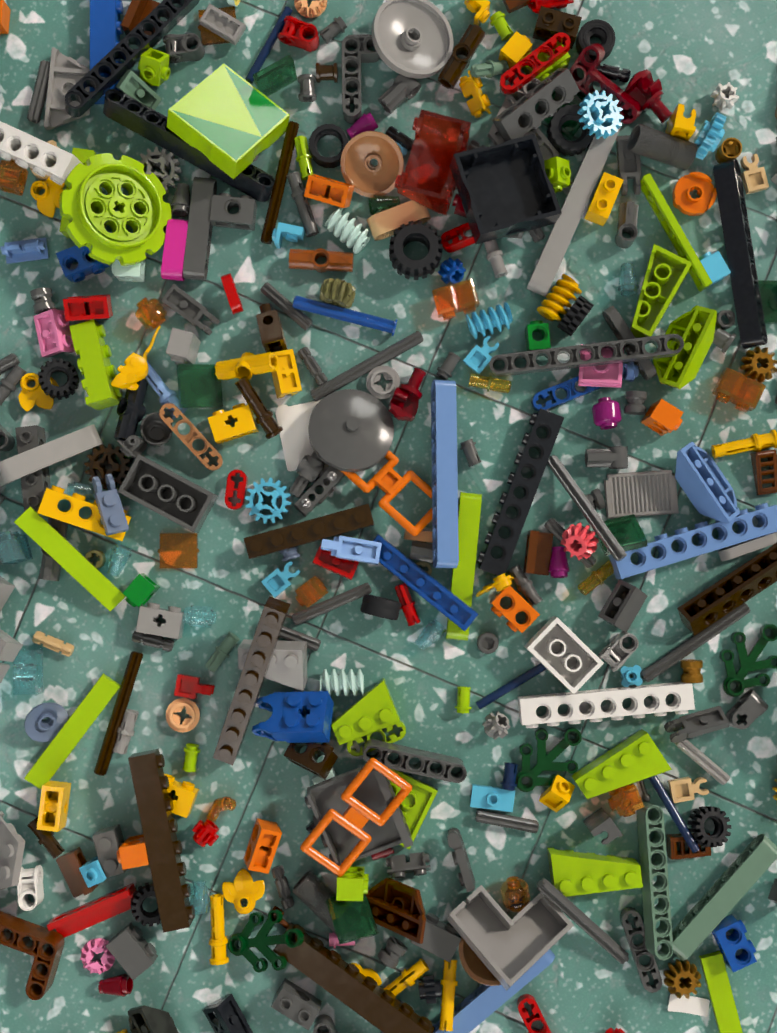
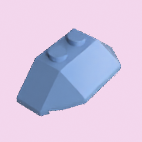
[675,442,740,524]

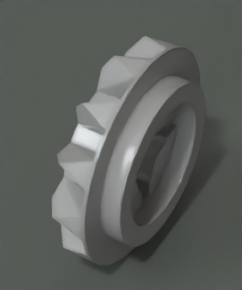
[366,365,400,400]

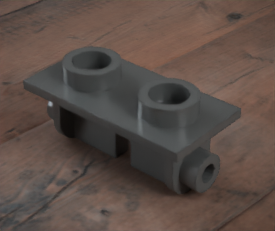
[117,435,148,459]
[386,852,431,878]

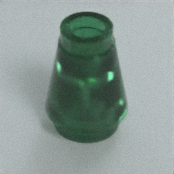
[368,195,400,215]

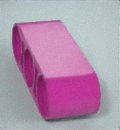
[161,219,188,281]

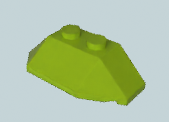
[653,305,717,389]

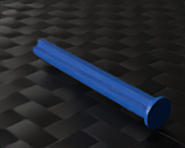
[293,296,398,336]

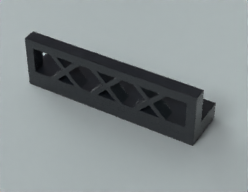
[203,994,253,1033]

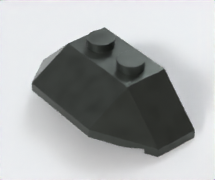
[128,1005,179,1033]

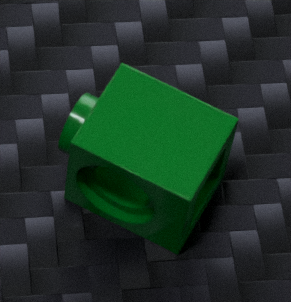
[525,320,551,351]
[122,573,160,607]

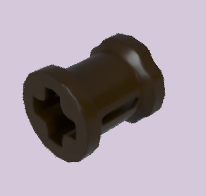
[316,63,338,83]

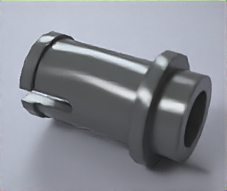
[319,16,347,44]
[436,352,461,380]
[460,439,482,467]

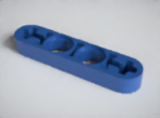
[531,376,603,411]

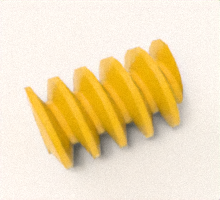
[537,274,582,321]

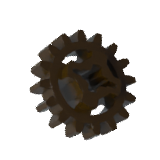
[84,443,132,490]

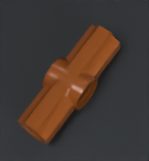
[289,248,354,273]

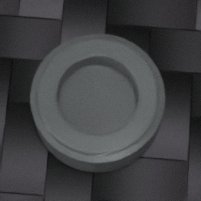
[477,632,499,654]

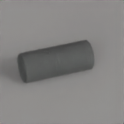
[627,124,697,170]
[292,870,357,937]

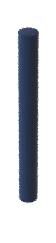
[245,6,292,83]
[475,663,546,710]
[648,775,700,853]

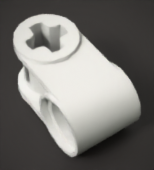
[17,865,44,911]

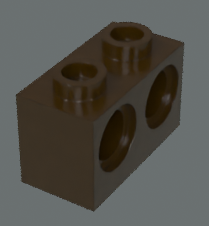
[532,6,582,49]
[284,743,338,780]

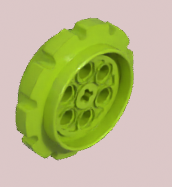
[59,153,172,266]

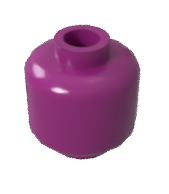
[592,397,622,430]

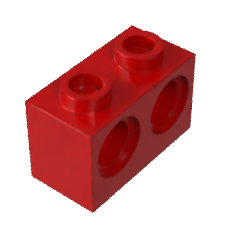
[63,294,113,321]

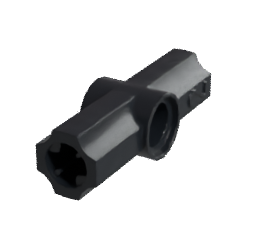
[114,379,148,442]

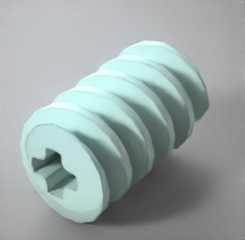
[325,207,371,254]
[320,669,364,696]

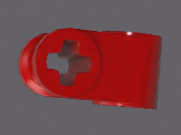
[277,16,320,52]

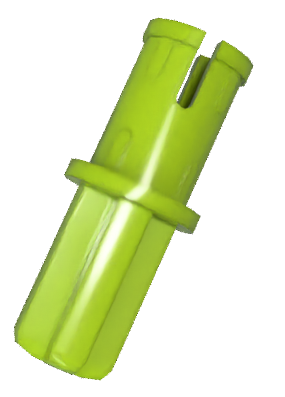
[294,135,313,180]

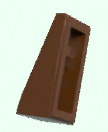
[750,449,777,495]
[666,833,711,860]

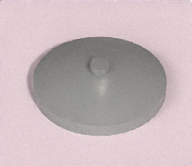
[371,0,454,79]

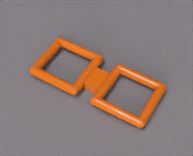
[341,450,432,536]
[300,758,412,877]

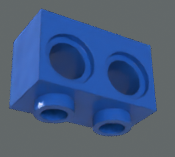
[56,245,110,282]
[712,914,757,973]

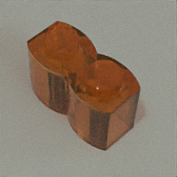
[432,279,480,320]
[712,368,766,412]

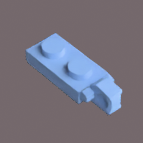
[321,535,382,565]

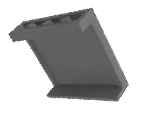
[304,759,413,866]

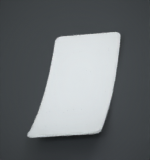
[668,994,710,1017]

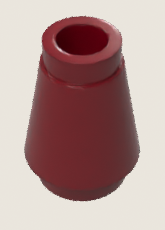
[98,973,133,997]

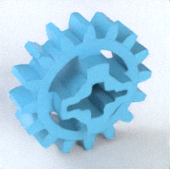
[578,90,624,139]
[694,112,726,160]
[245,478,292,524]

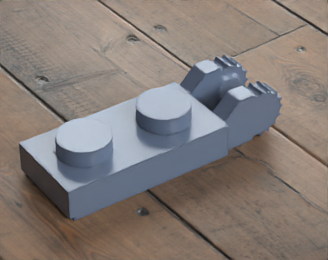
[92,474,129,536]

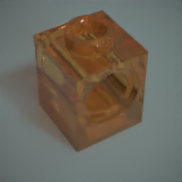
[0,159,29,196]
[295,575,329,608]

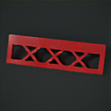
[46,883,137,938]

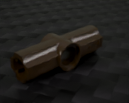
[438,24,485,89]

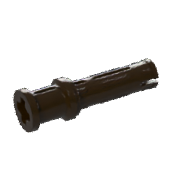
[235,376,283,439]

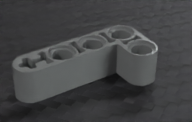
[342,35,380,124]

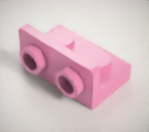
[33,309,75,358]

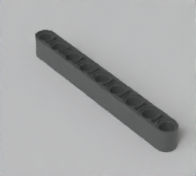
[489,334,684,377]

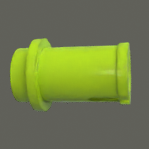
[490,11,514,41]
[455,686,472,713]
[182,743,200,772]

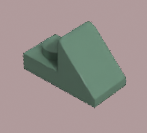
[116,69,162,110]

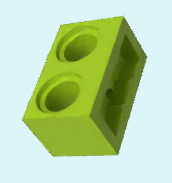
[336,866,369,901]

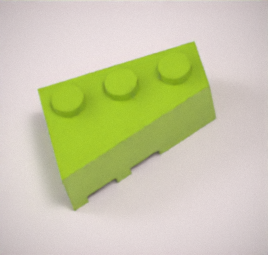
[331,678,400,745]

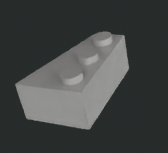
[238,639,308,691]

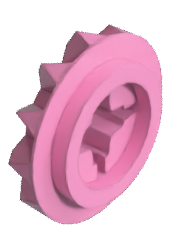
[80,938,115,975]

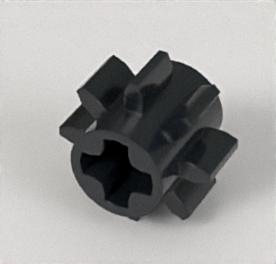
[418,975,442,1004]

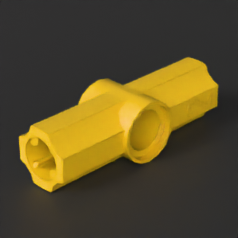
[215,352,279,380]

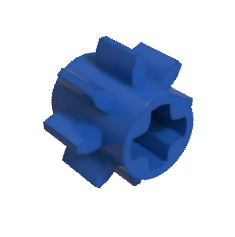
[438,257,466,285]

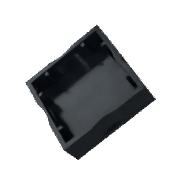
[450,134,562,244]

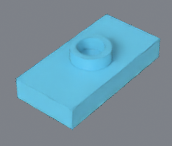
[470,784,515,812]

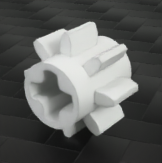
[710,82,739,111]

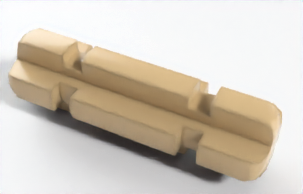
[32,631,74,657]

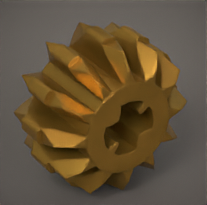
[740,346,777,383]
[664,959,701,999]

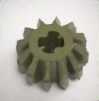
[319,278,356,308]

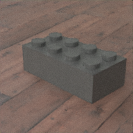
[118,454,218,533]

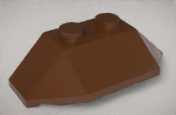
[359,878,426,944]

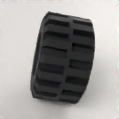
[389,221,443,280]

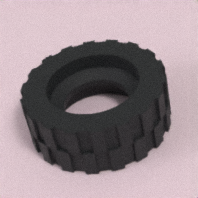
[547,104,595,156]

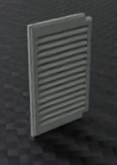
[604,470,679,519]

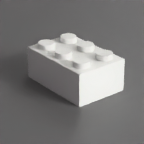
[524,616,604,694]

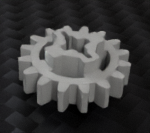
[137,147,182,193]

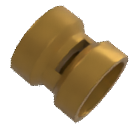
[715,137,742,164]
[681,659,703,683]

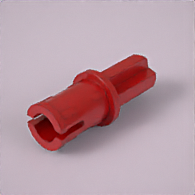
[395,583,421,626]

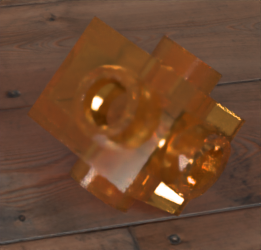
[607,783,644,817]

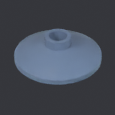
[24,702,69,742]

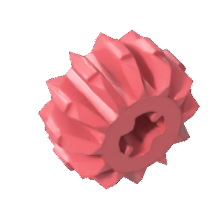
[561,522,599,561]

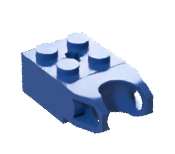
[252,691,334,743]

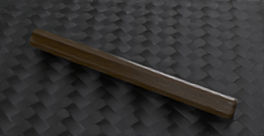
[261,121,299,244]
[94,651,143,776]

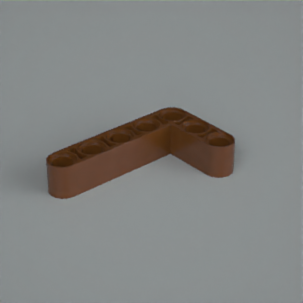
[0,911,65,1000]

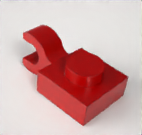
[174,674,215,699]

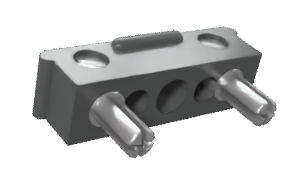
[294,467,345,517]

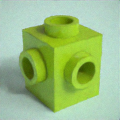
[138,48,171,87]
[544,156,571,193]

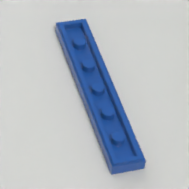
[373,534,479,631]

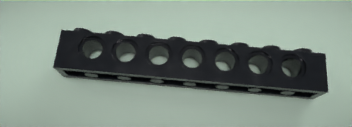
[476,408,564,576]

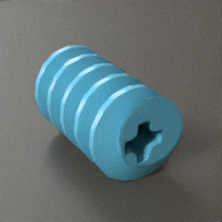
[465,302,513,340]

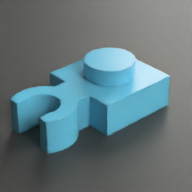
[463,336,499,375]
[261,561,301,598]

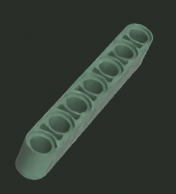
[636,802,673,961]
[672,834,777,961]

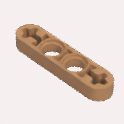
[159,403,223,470]

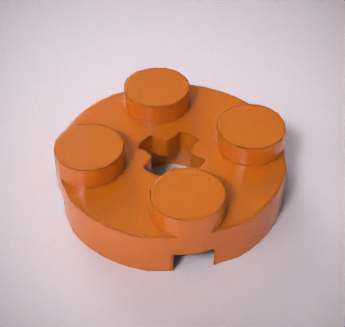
[672,172,717,216]

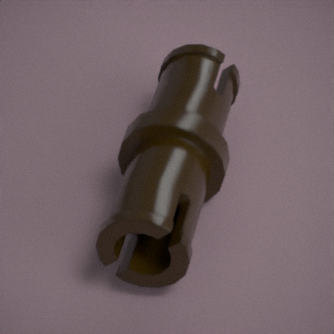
[27,817,65,859]

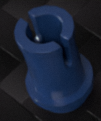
[500,762,518,791]

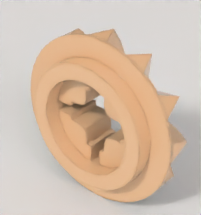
[294,0,327,18]
[166,698,200,733]

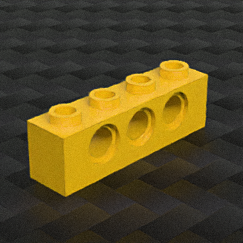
[37,485,131,541]

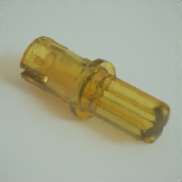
[468,373,511,393]
[578,560,614,595]

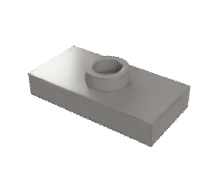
[199,4,246,46]

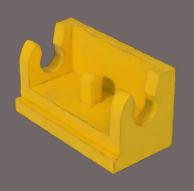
[665,104,696,141]
[271,349,302,399]

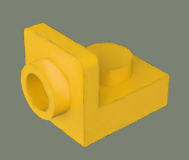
[464,0,491,26]
[539,775,575,813]

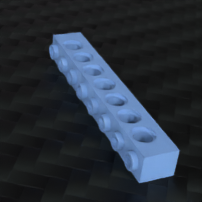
[609,503,777,579]

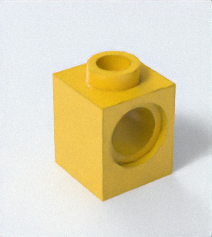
[498,31,533,69]

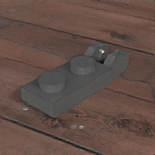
[616,135,642,196]
[161,284,220,336]
[664,706,729,743]
[447,827,476,892]

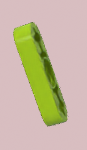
[347,721,406,757]

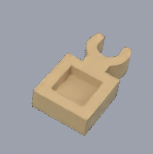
[740,154,769,195]
[668,776,709,803]

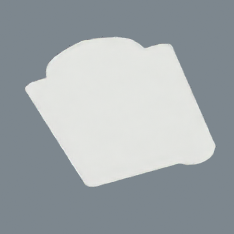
[275,400,329,476]

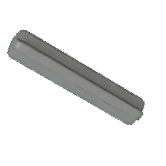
[675,739,730,785]

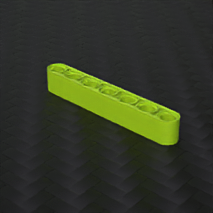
[446,492,482,641]

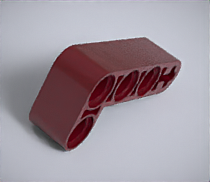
[569,43,642,124]

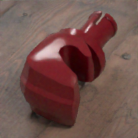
[625,69,672,123]
[389,368,426,422]

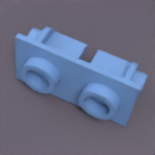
[1,237,49,264]

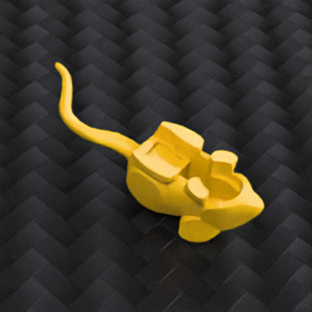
[111,325,161,390]

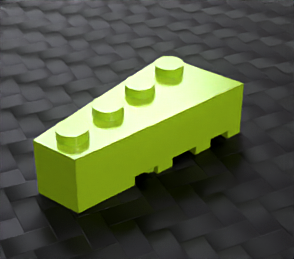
[630,244,692,344]
[69,319,123,410]
[571,729,672,799]
[547,847,643,897]

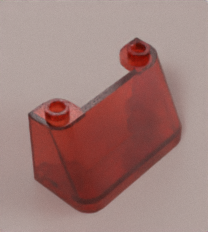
[394,109,471,216]

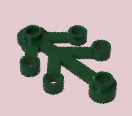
[719,624,777,697]
[515,727,582,792]
[228,909,304,973]

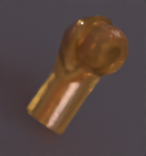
[206,796,236,822]

